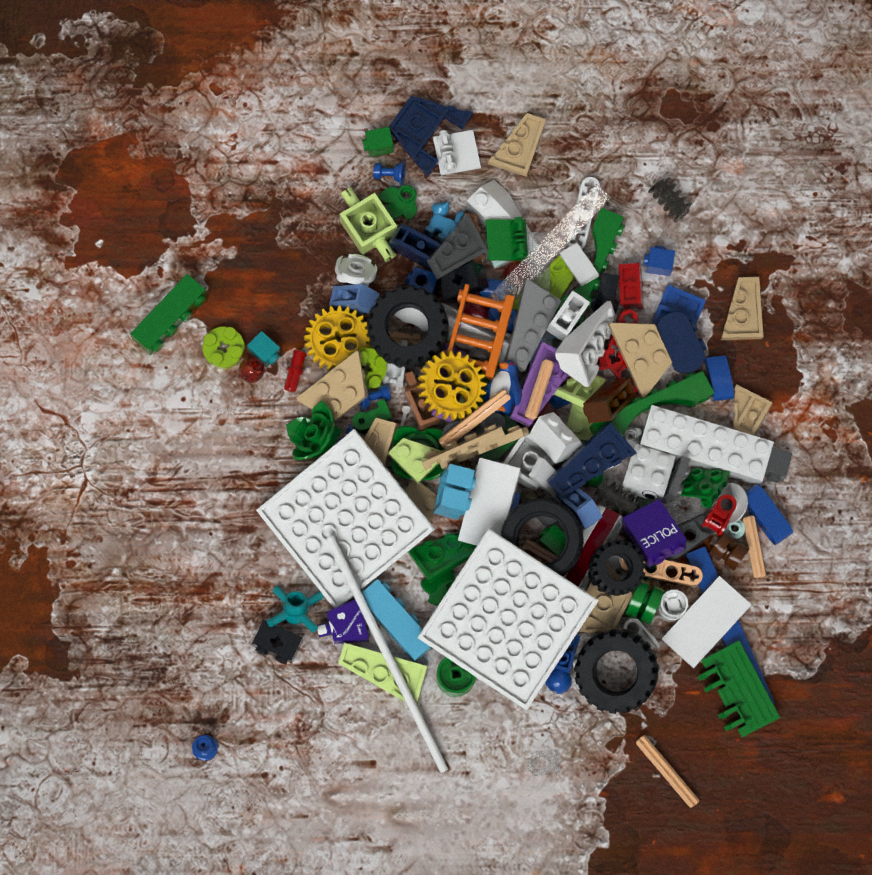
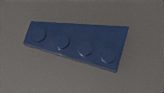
[546,422,637,497]

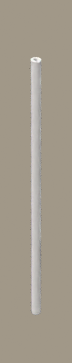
[326,536,448,773]

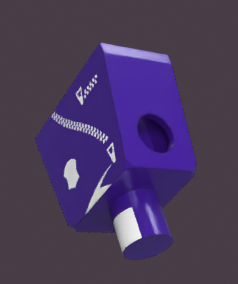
[317,600,369,644]

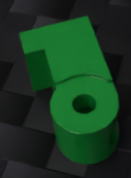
[352,399,393,434]

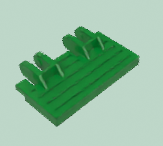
[697,640,781,737]

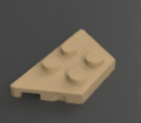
[608,323,672,398]
[296,350,368,421]
[578,560,633,633]

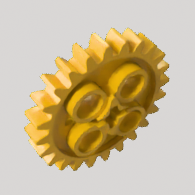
[304,305,371,372]
[417,351,487,421]

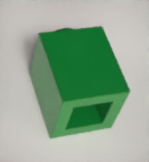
[362,127,394,158]
[538,525,566,557]

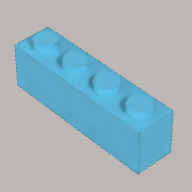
[362,579,432,663]

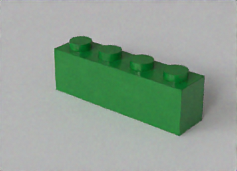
[130,274,207,356]

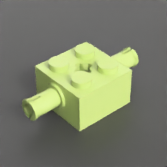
[340,187,397,262]

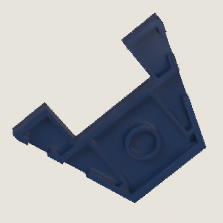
[389,96,473,177]

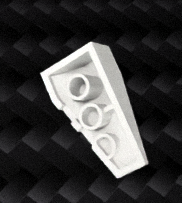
[466,180,540,263]
[555,301,616,387]

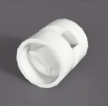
[657,590,688,622]

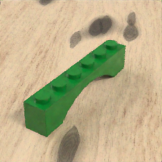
[552,208,625,328]
[589,371,714,436]

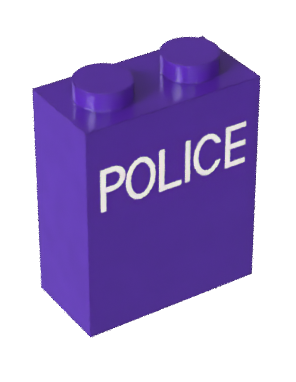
[622,499,686,567]

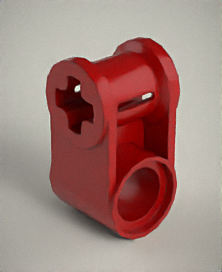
[701,494,737,537]

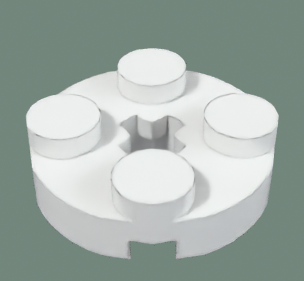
[335,254,377,287]

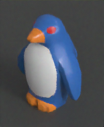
[484,360,522,416]

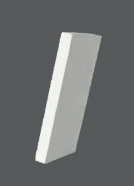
[458,458,521,546]
[662,576,752,669]

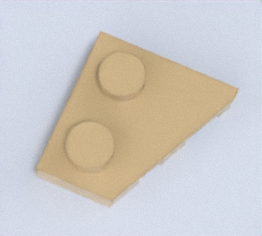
[733,384,772,436]

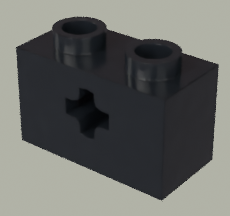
[438,261,489,303]
[252,620,303,665]

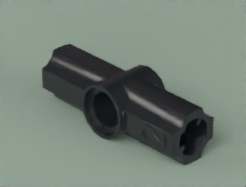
[591,273,620,314]

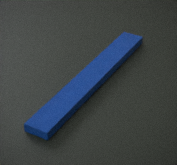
[685,547,775,704]

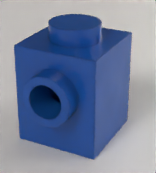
[643,246,675,276]

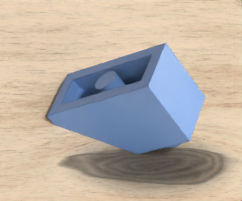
[329,284,380,314]
[555,488,602,529]

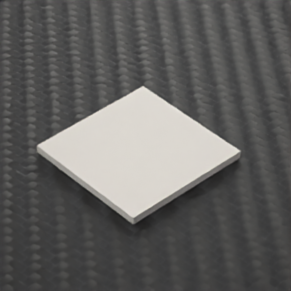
[256,429,435,609]
[418,528,599,710]

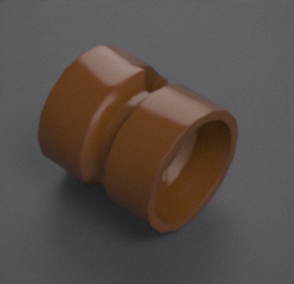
[709,531,749,571]

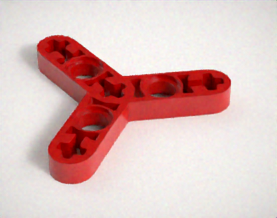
[598,309,650,399]

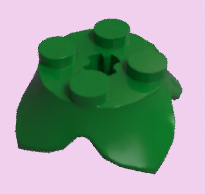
[286,401,341,460]
[391,426,445,480]

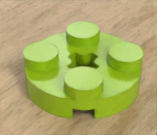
[202,327,245,369]
[347,347,387,389]

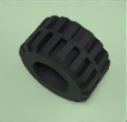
[588,540,646,596]

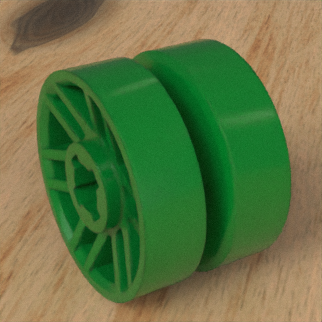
[625,579,665,625]
[436,657,476,697]

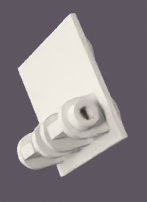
[433,130,481,175]

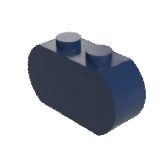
[389,224,440,272]
[657,312,707,374]

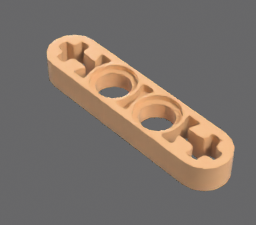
[619,558,703,586]

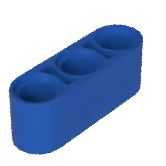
[745,484,793,545]

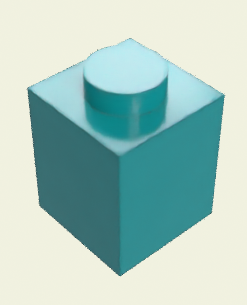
[247,331,281,368]

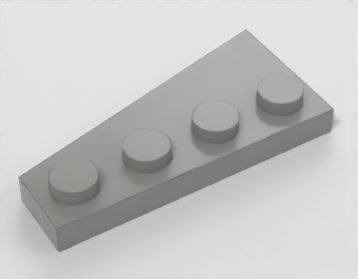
[505,279,561,372]

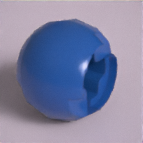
[545,669,572,694]

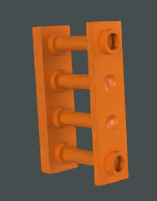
[443,284,515,380]

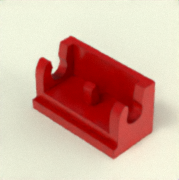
[618,263,644,310]

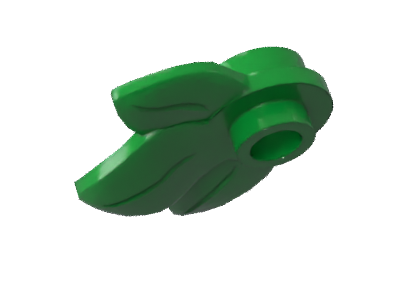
[378,185,417,220]
[420,571,455,606]

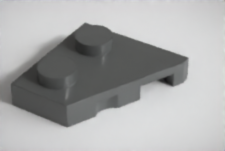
[663,456,691,502]

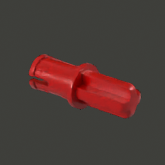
[284,350,307,392]

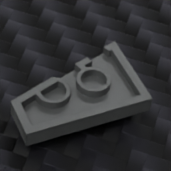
[427,214,488,279]

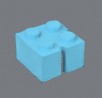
[433,464,476,520]

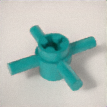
[267,586,324,633]

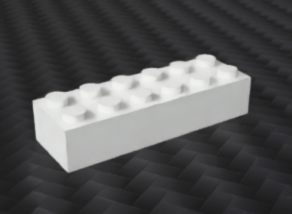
[639,405,774,485]

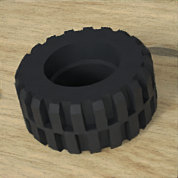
[367,285,449,369]
[574,628,659,714]

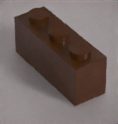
[583,377,635,423]

